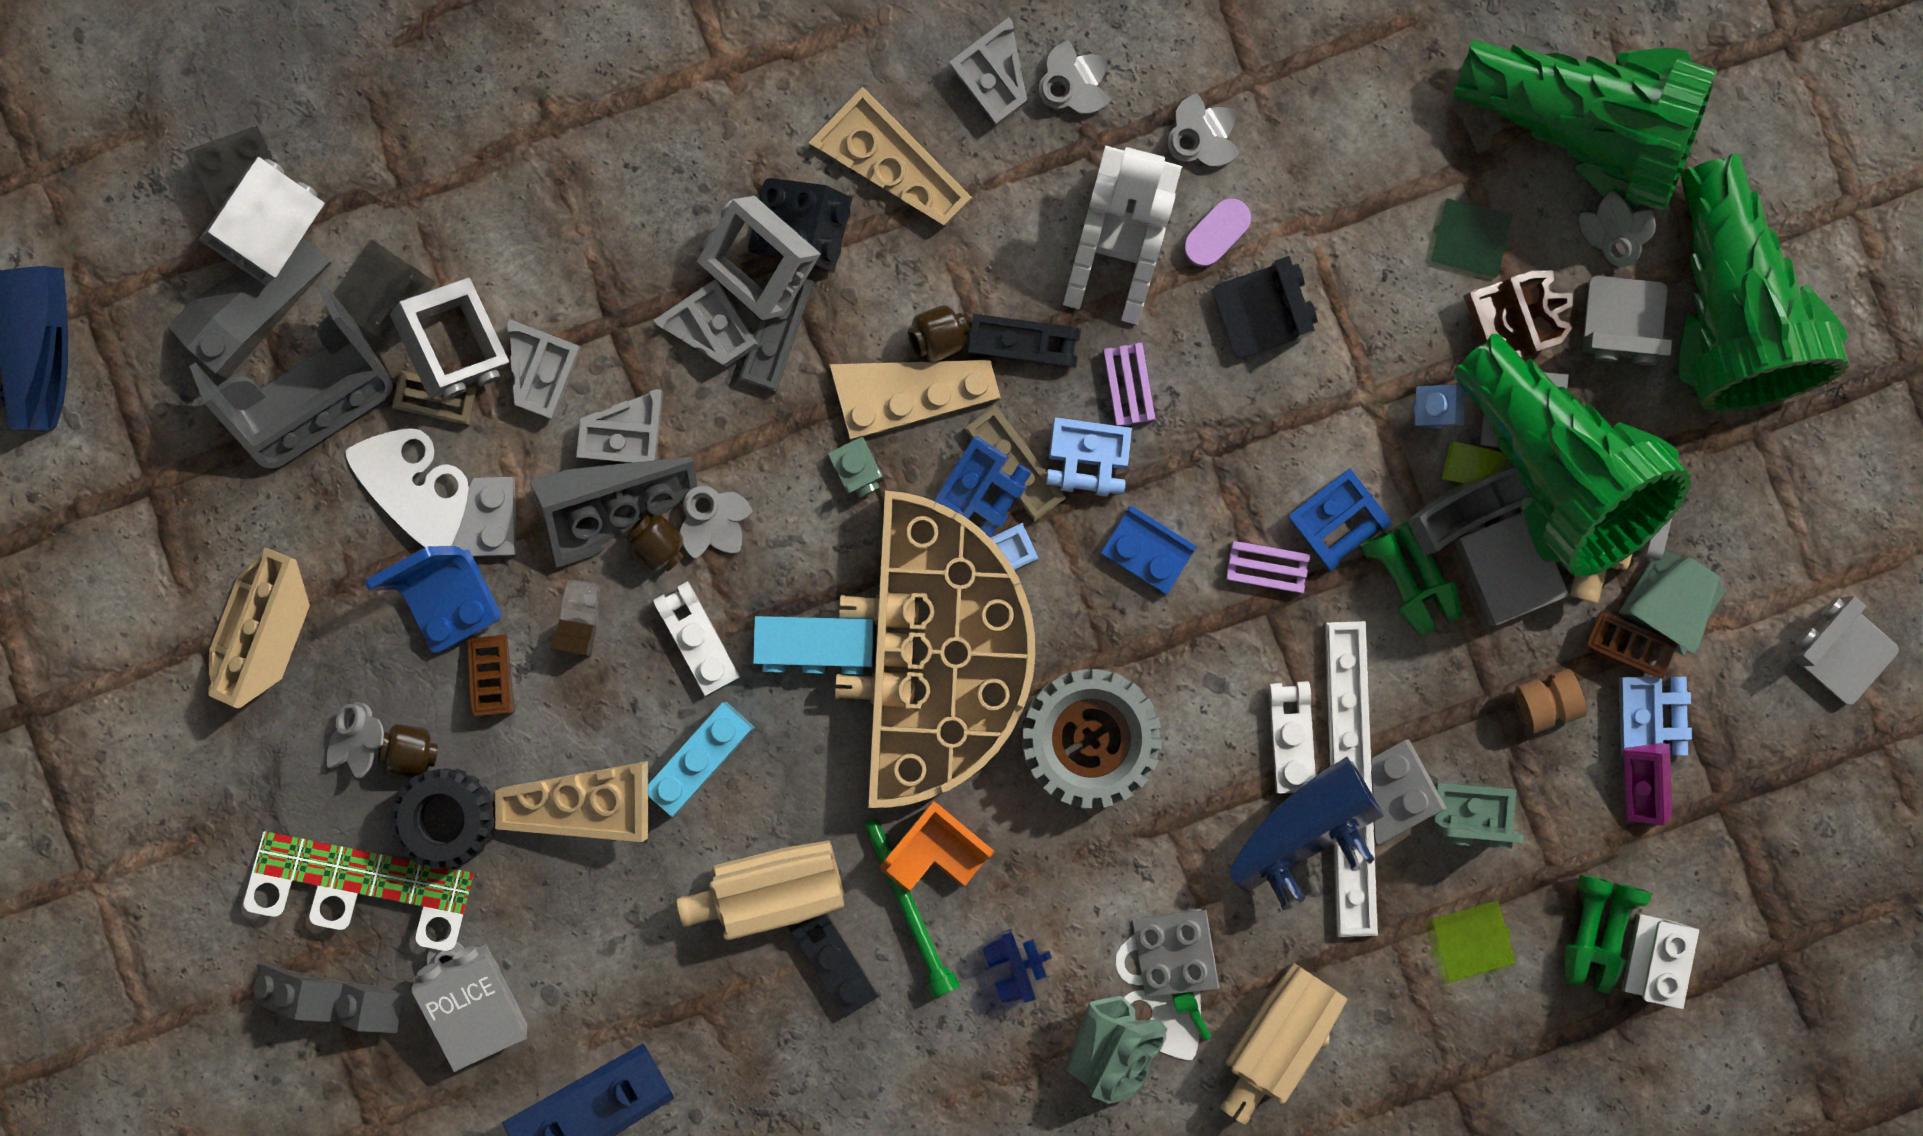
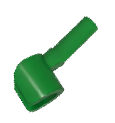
[1172,992,1211,1041]

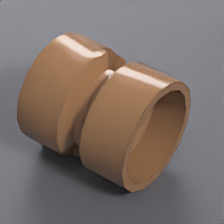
[1515,669,1587,734]

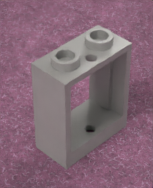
[697,196,821,320]
[390,277,509,399]

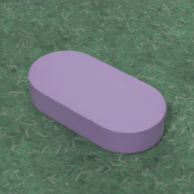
[1184,199,1251,267]

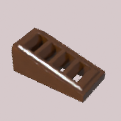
[1586,611,1678,680]
[467,634,515,717]

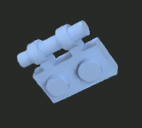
[1046,417,1132,497]
[1619,677,1692,756]

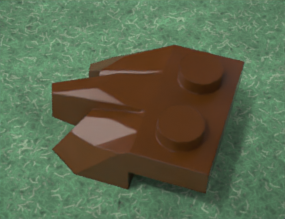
[1463,270,1573,358]

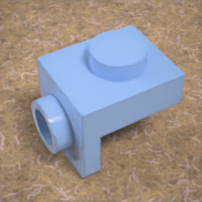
[1414,385,1465,429]

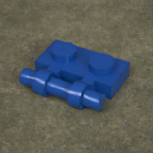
[934,436,1032,538]

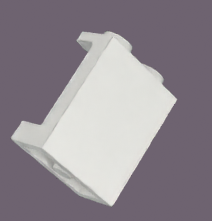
[1621,913,1699,1009]

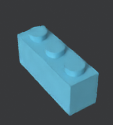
[753,616,874,675]
[648,702,755,817]

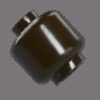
[908,305,969,362]
[625,515,683,573]
[378,724,438,778]

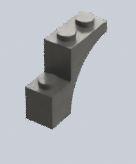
[1408,460,1533,555]
[253,964,405,1033]

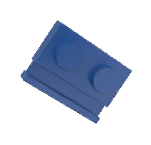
[1100,505,1197,595]

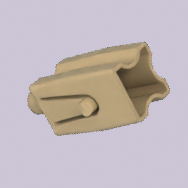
[677,840,844,940]
[1220,962,1348,1125]

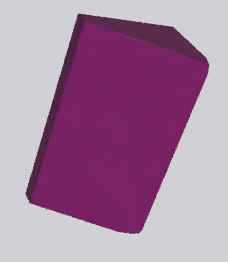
[1623,743,1672,826]

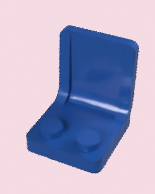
[364,546,501,652]

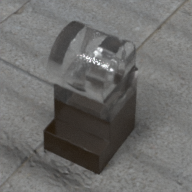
[551,579,601,656]

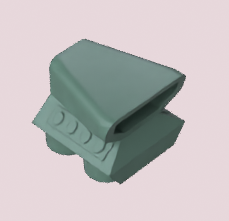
[1618,550,1726,656]
[1065,996,1168,1104]

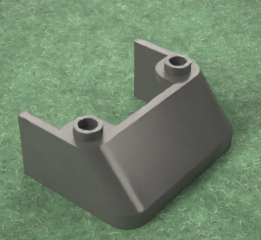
[189,281,393,468]

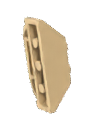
[208,548,310,708]

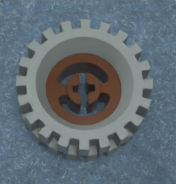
[1021,669,1162,808]

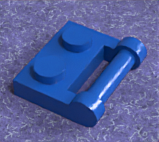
[1287,468,1392,572]

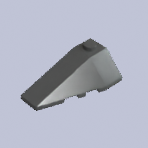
[168,237,331,379]
[530,457,698,568]

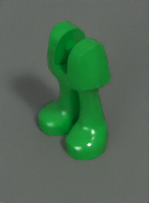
[1359,520,1461,637]
[1564,874,1653,994]

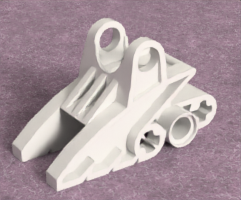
[1063,146,1182,325]

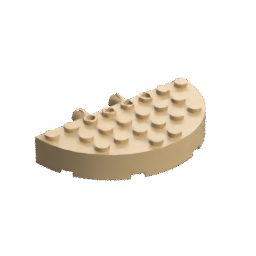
[835,490,1035,808]

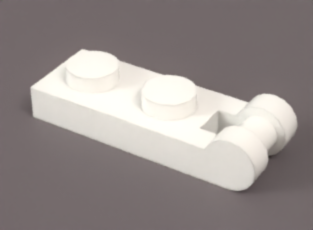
[653,581,740,696]
[1269,681,1316,794]

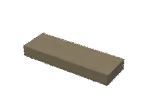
[964,405,1066,522]

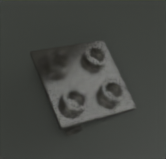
[185,126,276,213]
[334,240,436,347]

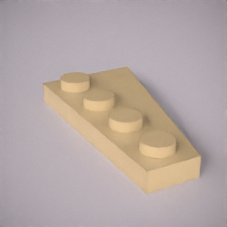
[808,87,973,226]
[830,360,1001,440]
[495,761,648,842]

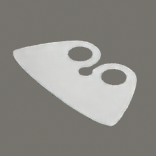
[346,429,469,548]
[1116,934,1201,1060]

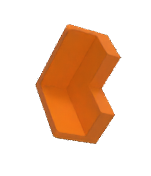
[878,801,994,893]

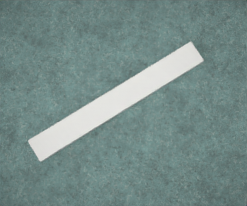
[1325,621,1378,937]

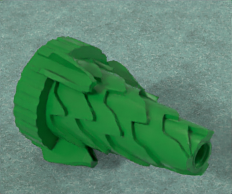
[1454,39,1717,211]
[1679,154,1849,412]
[1453,334,1692,577]

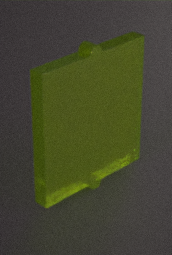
[1431,900,1516,982]

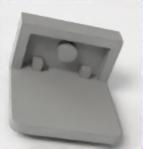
[1581,276,1672,366]
[1789,596,1899,704]

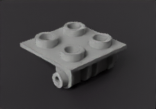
[1132,908,1219,997]

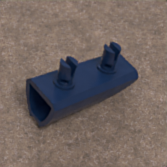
[0,266,68,432]
[1230,756,1384,910]
[502,1043,674,1136]

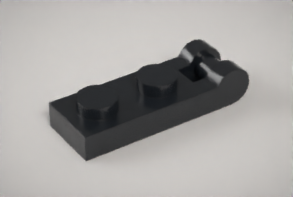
[968,313,1081,369]
[788,913,879,1018]

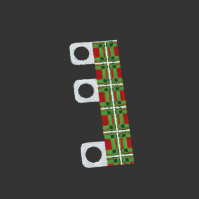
[244,831,474,951]

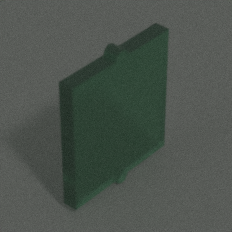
[1431,198,1513,278]

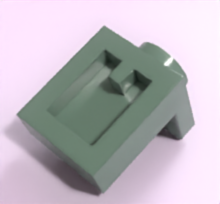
[828,436,884,498]

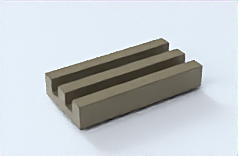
[392,370,479,426]

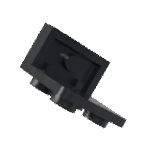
[748,178,852,273]
[1213,256,1318,359]

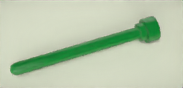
[865,819,960,999]

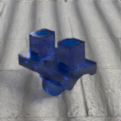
[982,929,1052,1003]

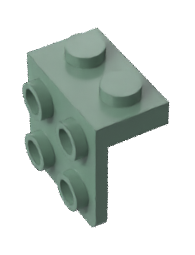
[1432,782,1524,849]

